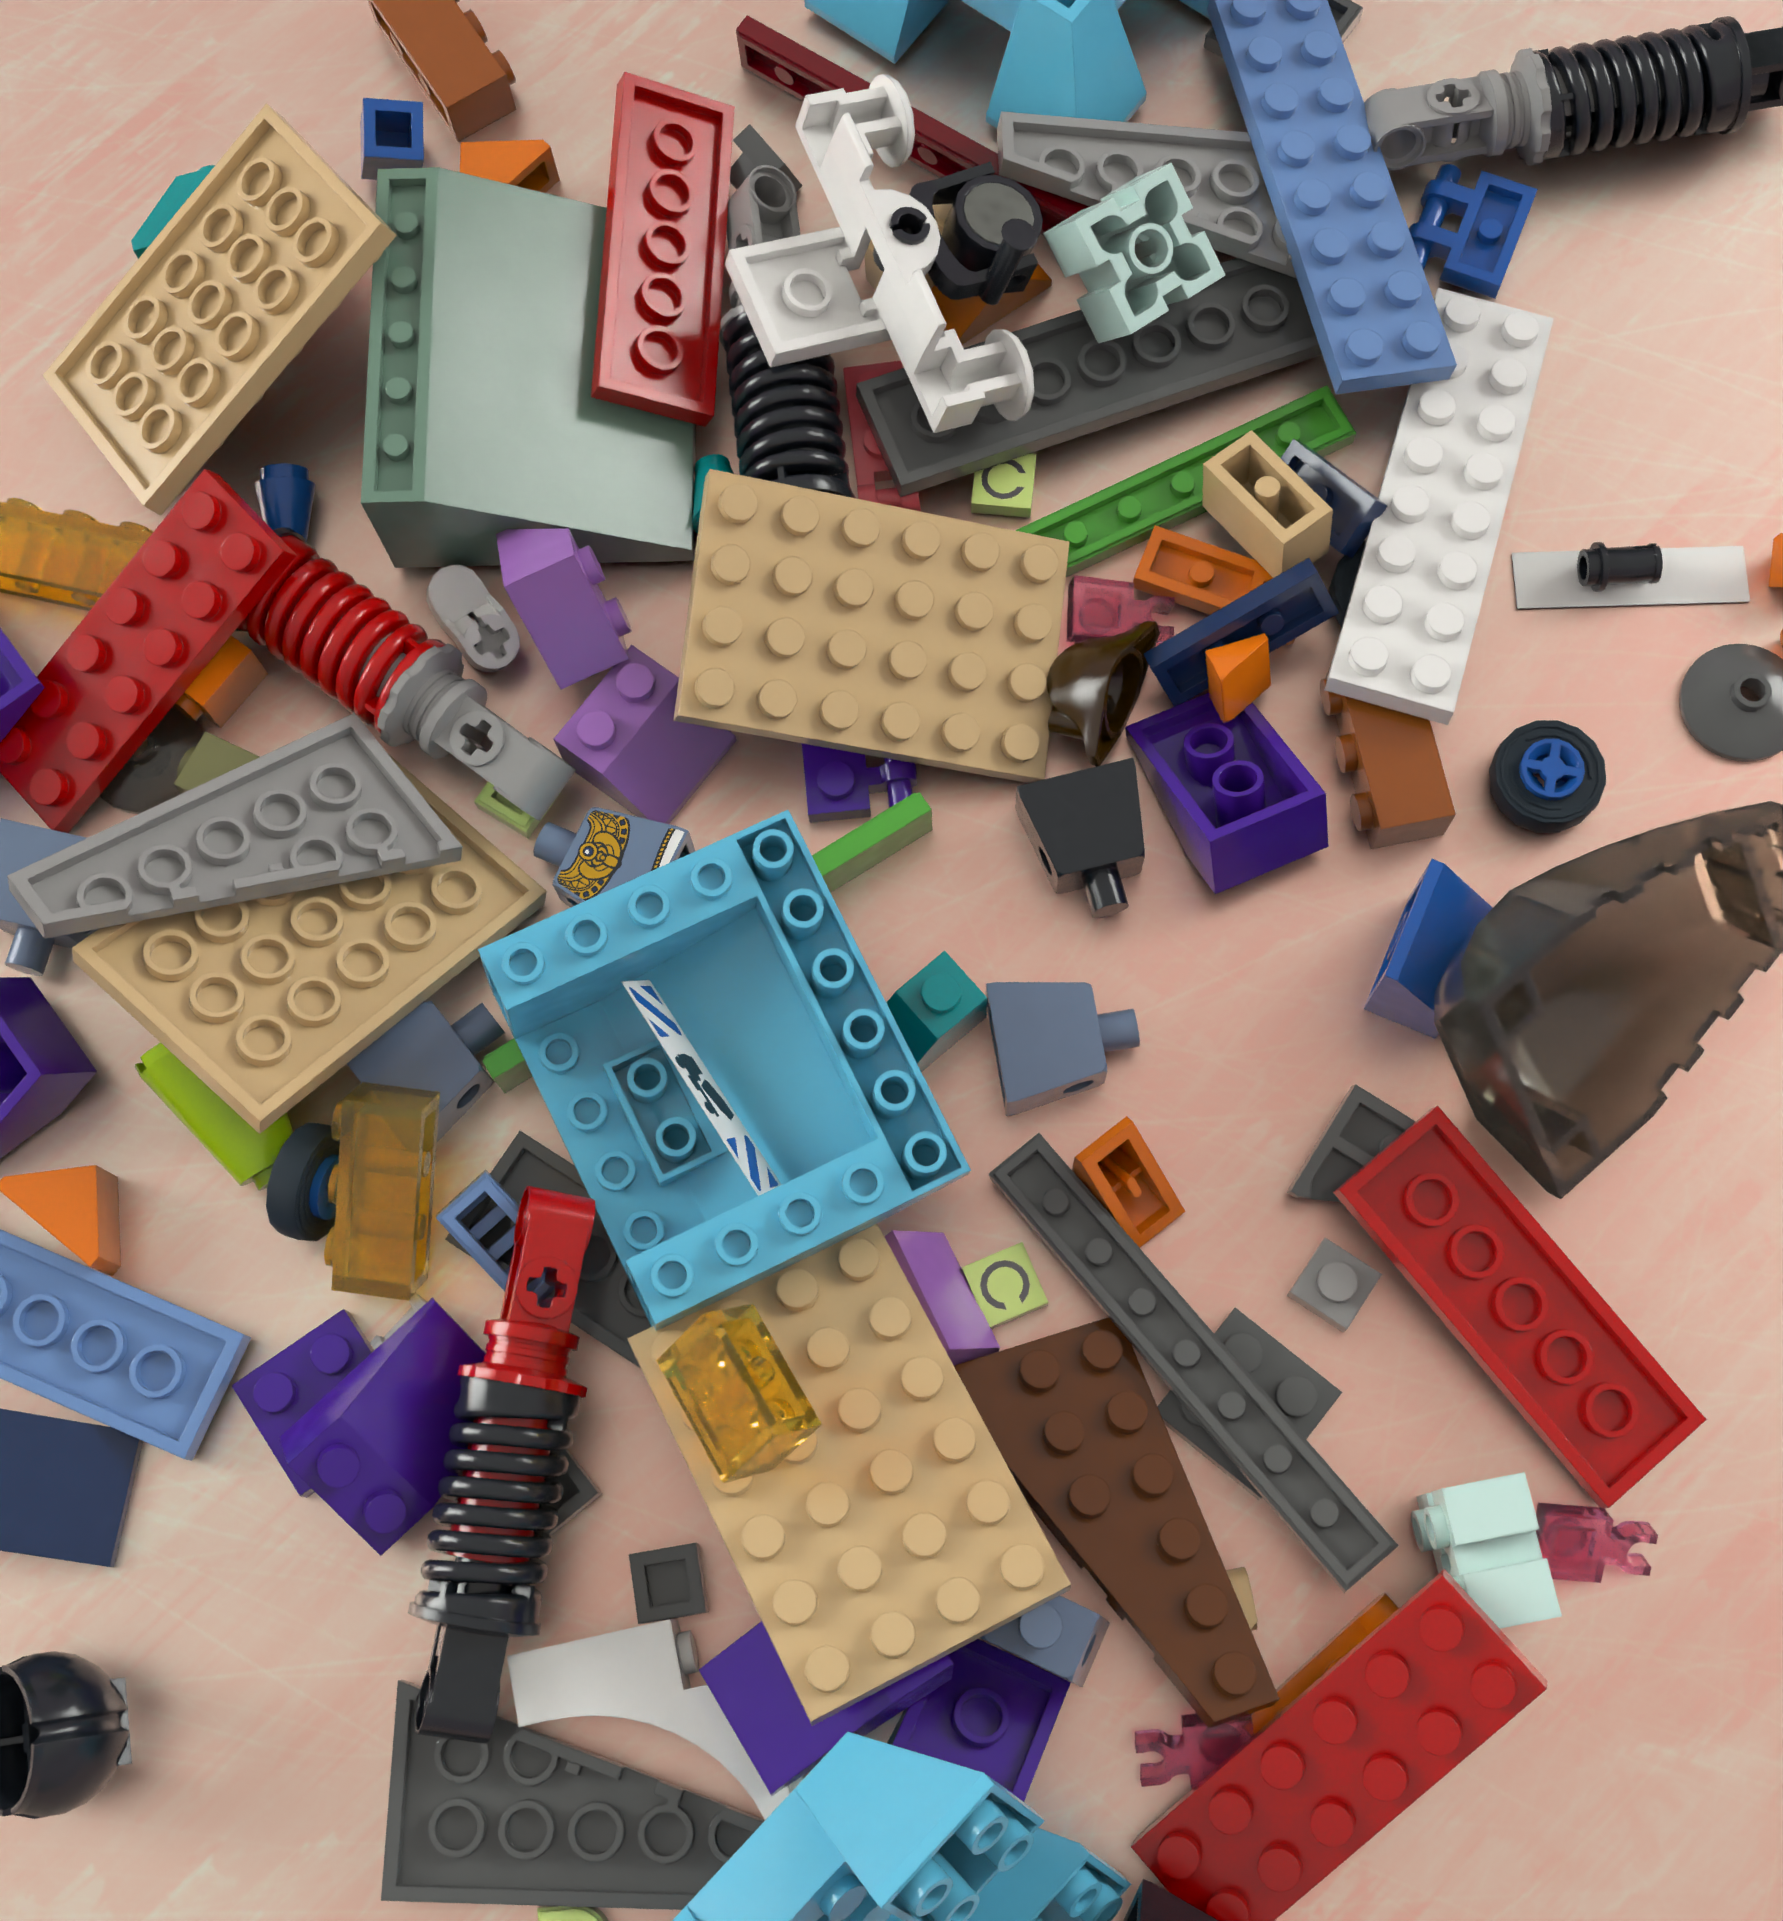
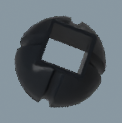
[0,1651,132,1819]

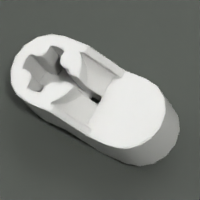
[426,565,520,672]

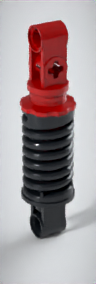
[408,1186,595,1744]

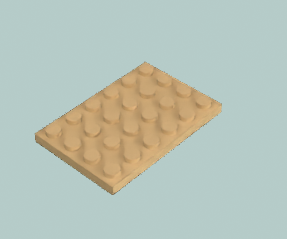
[42,103,397,516]
[673,469,1069,783]
[72,753,547,1134]
[627,1224,1071,1726]

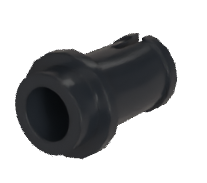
[1577,542,1663,592]

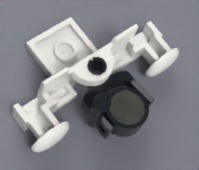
[725,74,1043,433]

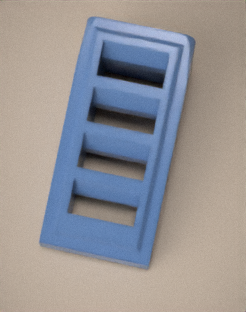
[436,1170,555,1305]

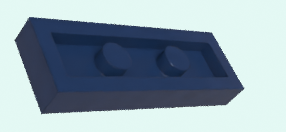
[1144,558,1339,706]

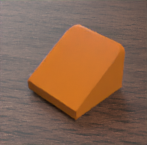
[1205,633,1271,723]

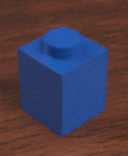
[360,98,424,180]

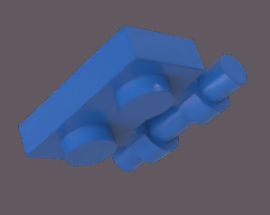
[1409,164,1538,299]

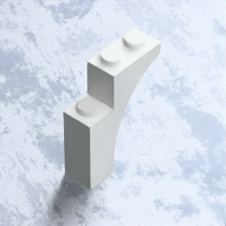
[507,1619,805,1820]

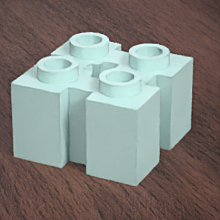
[1043,163,1225,343]
[1411,1472,1562,1629]

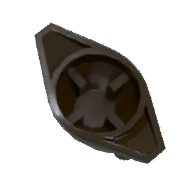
[1047,621,1160,767]

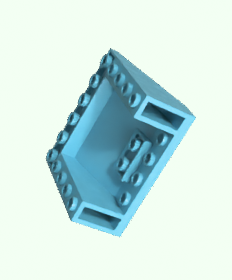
[478,810,971,1331]

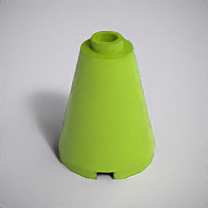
[135,1042,293,1191]

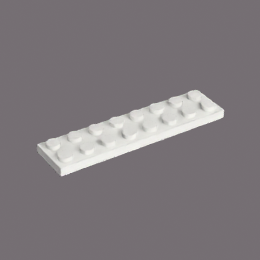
[1324,288,1554,725]

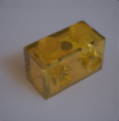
[656,1304,822,1483]

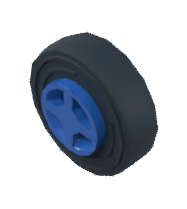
[1489,720,1606,833]
[266,1122,357,1241]

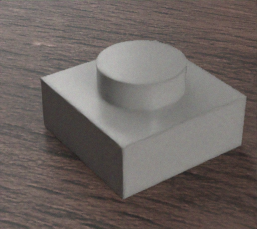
[1287,1238,1382,1332]

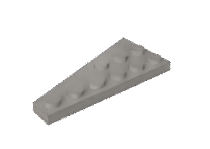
[997,111,1297,278]
[7,713,463,939]

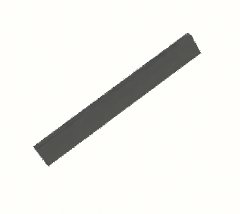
[989,1133,1399,1593]

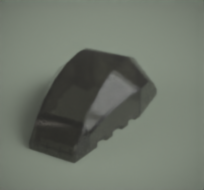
[1434,801,1783,1199]

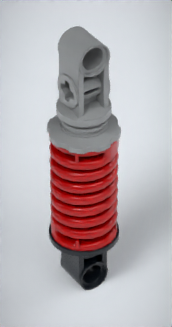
[236,527,576,821]

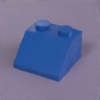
[1364,859,1495,1039]

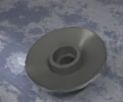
[1679,644,1783,762]

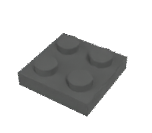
[1157,1307,1342,1500]

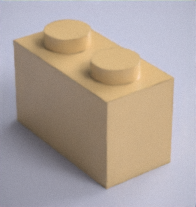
[1202,430,1333,578]

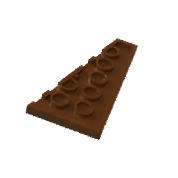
[954,1317,1280,1728]

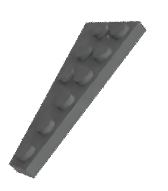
[381,1680,765,1910]

